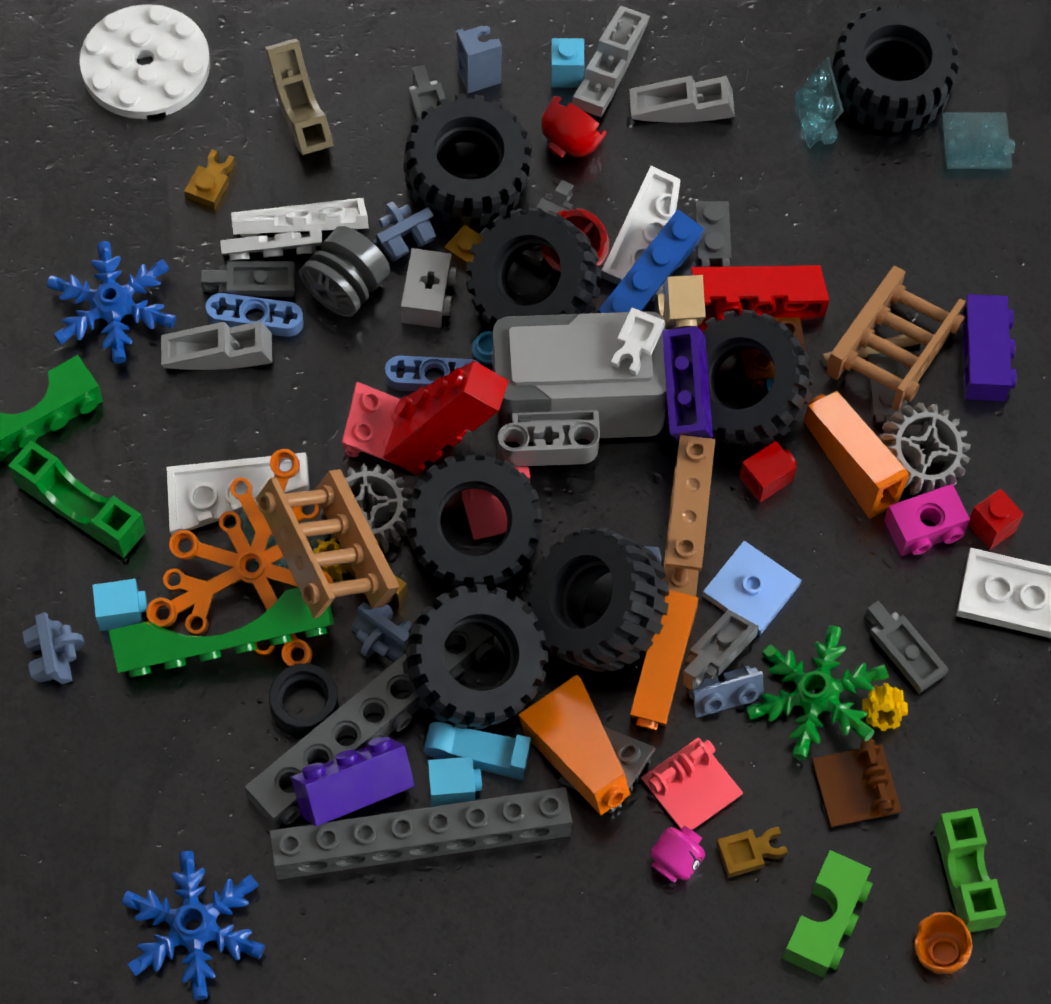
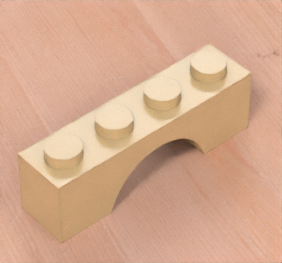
[654,275,705,330]

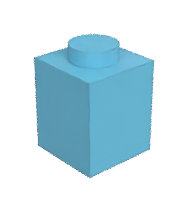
[551,38,584,88]
[92,579,148,631]
[428,757,482,807]

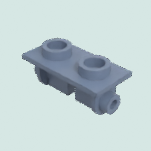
[687,666,764,718]

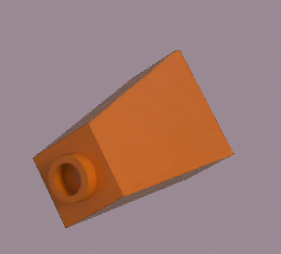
[804,391,909,519]
[630,590,699,731]
[518,675,631,815]

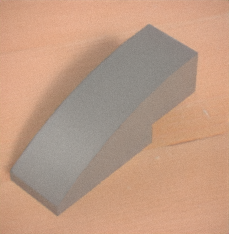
[629,76,735,123]
[161,321,272,370]

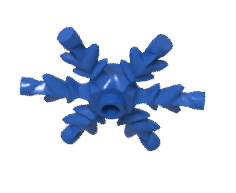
[47,241,176,364]
[122,851,265,1000]

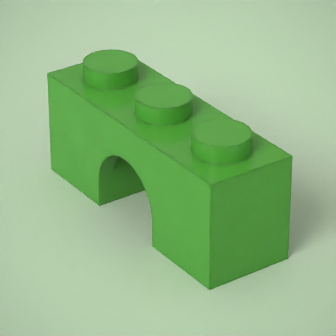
[934,808,1006,932]
[782,850,873,978]

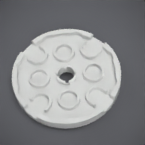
[80,5,210,119]

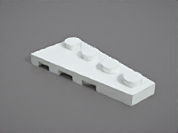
[231,198,369,237]

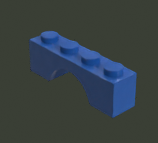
[597,209,705,313]

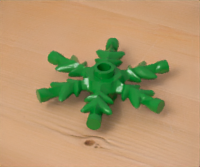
[746,625,889,760]

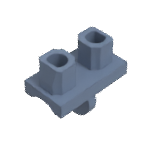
[372,202,436,262]
[351,602,412,661]
[22,612,84,684]

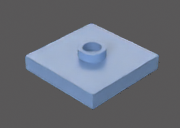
[702,541,802,636]

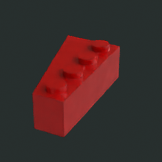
[690,265,829,331]
[383,361,509,476]

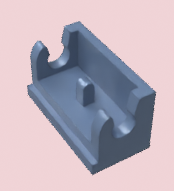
[457,26,502,93]

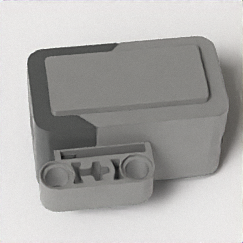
[492,311,667,467]

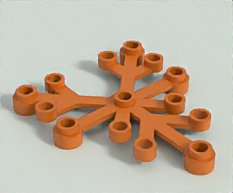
[146,449,334,666]

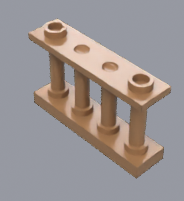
[825,266,966,412]
[662,435,715,597]
[255,469,400,618]

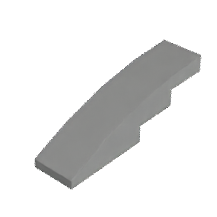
[572,6,650,117]

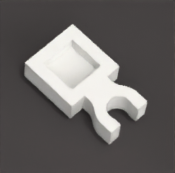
[611,308,665,376]

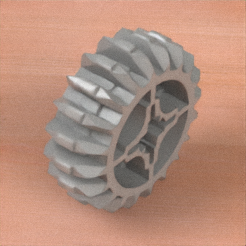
[878,403,971,495]
[320,463,412,554]

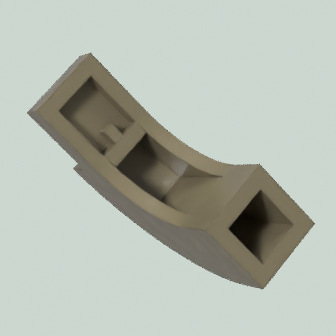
[265,38,334,155]

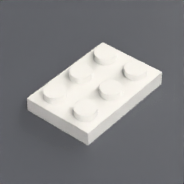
[956,548,1051,638]

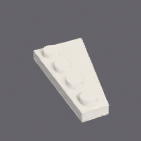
[601,166,681,302]
[167,452,309,536]

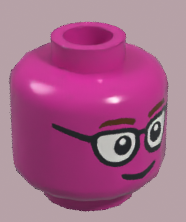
[650,825,705,883]

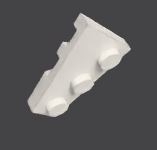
[220,229,322,261]

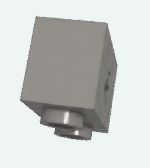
[401,248,457,328]

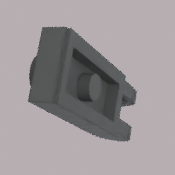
[695,201,732,267]

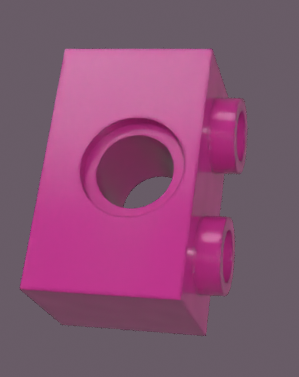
[884,484,970,556]

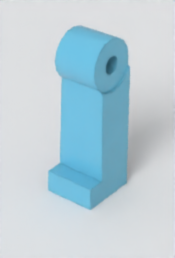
[423,722,531,781]

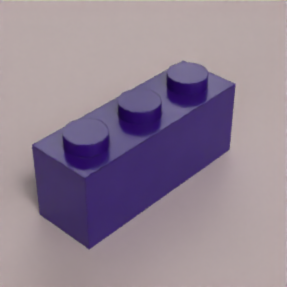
[962,294,1017,401]
[662,326,713,441]
[291,737,415,826]

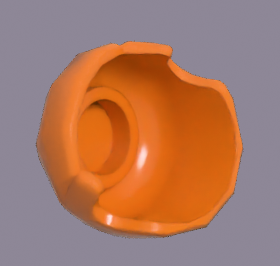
[914,912,972,974]

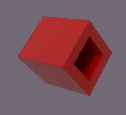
[739,441,797,503]
[968,489,1024,550]

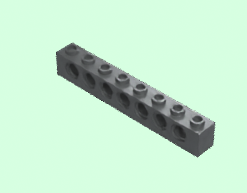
[245,624,494,830]
[270,787,572,880]

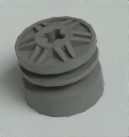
[299,226,390,317]

